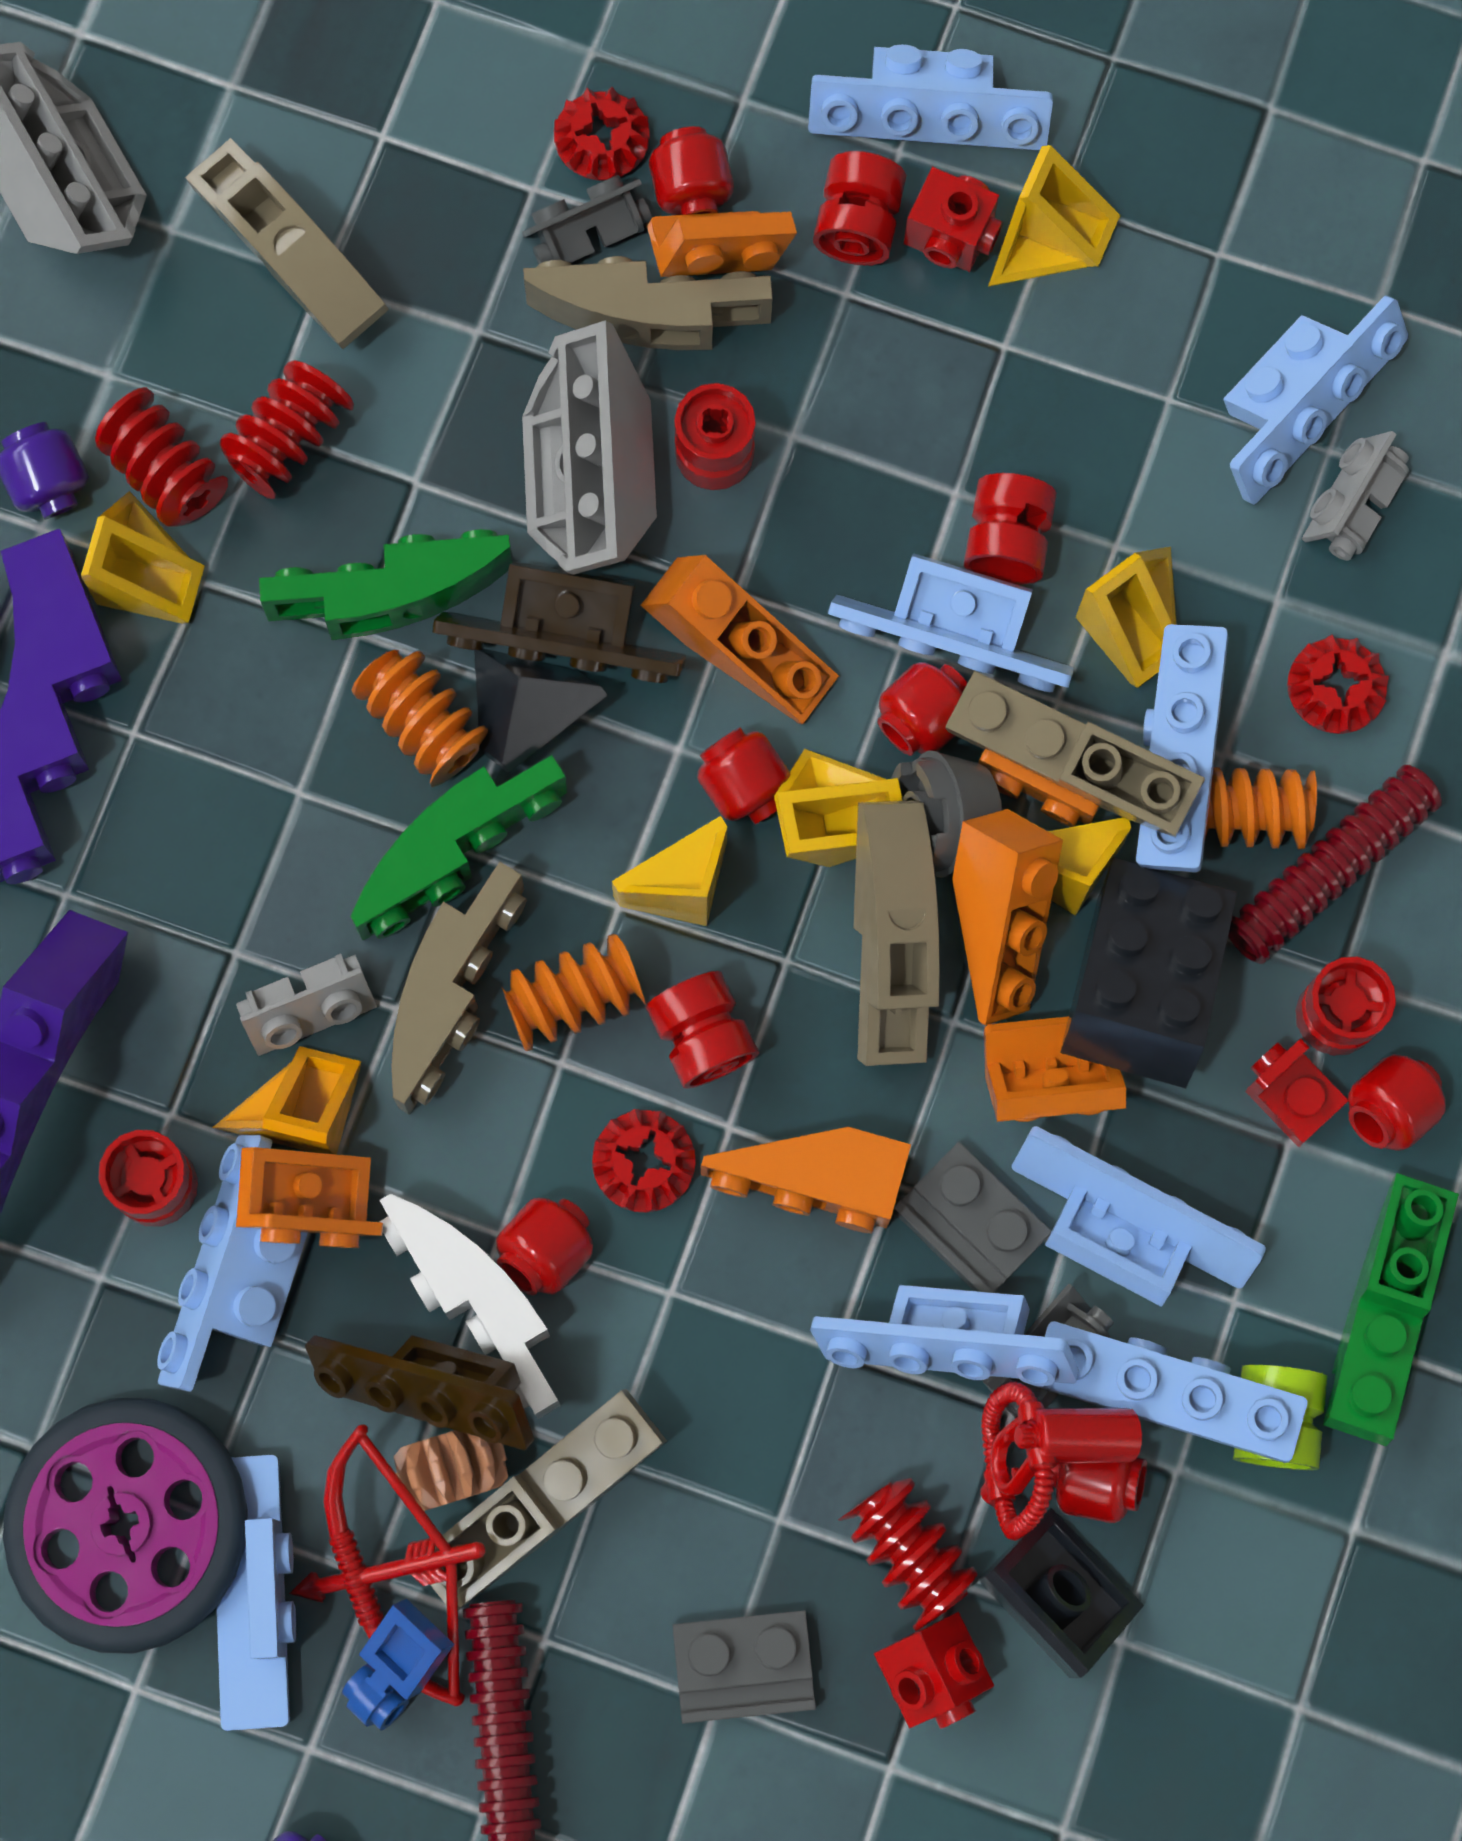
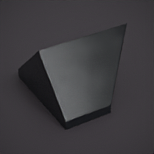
[474,649,607,773]

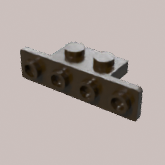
[432,561,686,683]
[305,1335,534,1450]

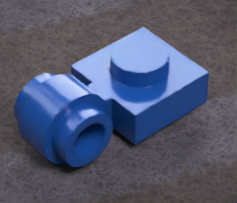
[342,1599,454,1731]

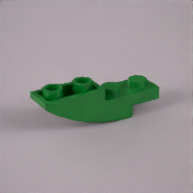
[259,529,513,640]
[350,755,568,941]
[1323,1173,1459,1447]

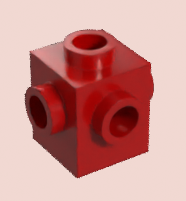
[904,166,1003,272]
[874,1611,994,1729]

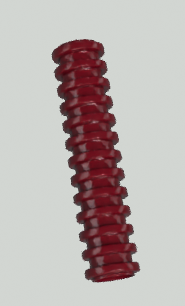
[1228,765,1442,964]
[463,1600,542,1841]

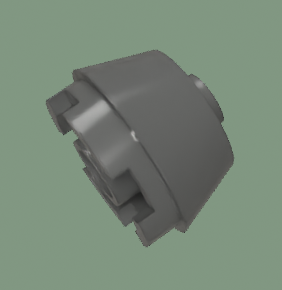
[891,751,1002,878]

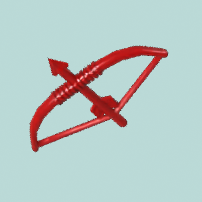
[289,1424,486,1707]

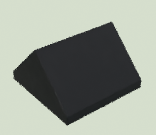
[977,1508,1144,1678]

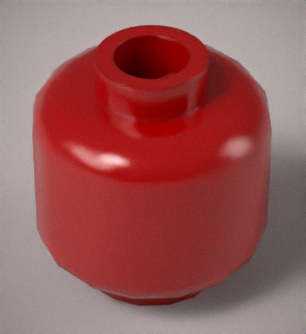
[649,126,734,215]
[877,662,967,756]
[697,727,791,824]
[1348,1054,1446,1151]
[496,1197,593,1296]
[1051,1457,1147,1523]

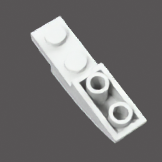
[379,1194,560,1419]

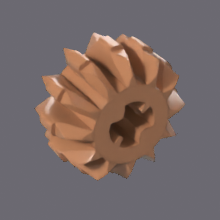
[394,1430,508,1511]

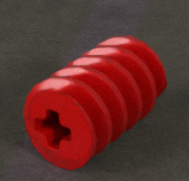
[219,360,354,499]
[95,387,228,527]
[838,1477,978,1631]

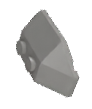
[0,42,147,254]
[522,320,657,575]

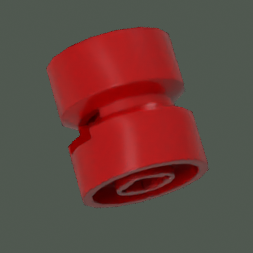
[813,151,907,266]
[674,383,756,491]
[963,473,1057,585]
[1295,956,1396,1056]
[646,971,760,1089]
[99,1130,198,1227]

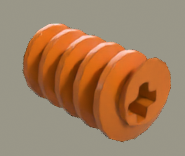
[352,650,488,787]
[1205,767,1317,850]
[502,934,646,1052]

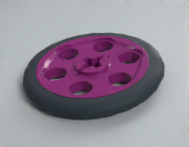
[3,1398,248,1654]

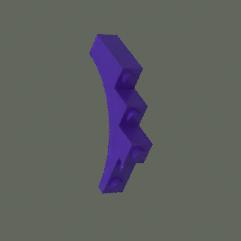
[0,528,122,884]
[0,910,128,1215]

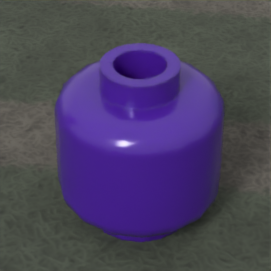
[0,422,89,520]

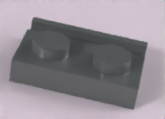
[893,1141,1051,1293]
[672,1610,816,1724]

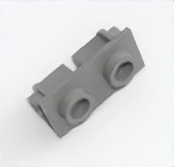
[1301,431,1409,561]
[236,953,377,1056]

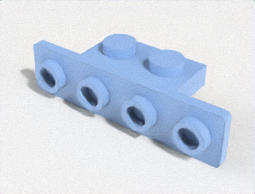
[808,44,1053,150]
[1223,296,1408,505]
[828,553,1074,692]
[1136,624,1229,872]
[1012,1126,1266,1307]
[157,1135,308,1392]
[810,1285,1079,1386]
[1036,1321,1307,1463]
[217,1455,296,1731]

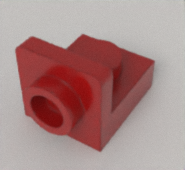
[1245,1038,1348,1147]

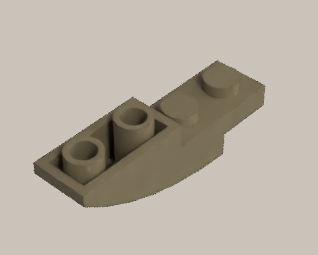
[185,138,389,350]
[523,256,772,350]
[945,671,1205,838]
[853,800,939,1066]
[391,862,527,1115]
[431,1389,667,1610]

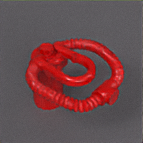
[981,1381,1142,1541]

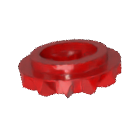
[554,87,650,180]
[1287,634,1389,734]
[592,1109,695,1213]

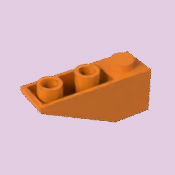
[640,555,839,724]
[952,809,1063,1026]
[701,1127,911,1234]

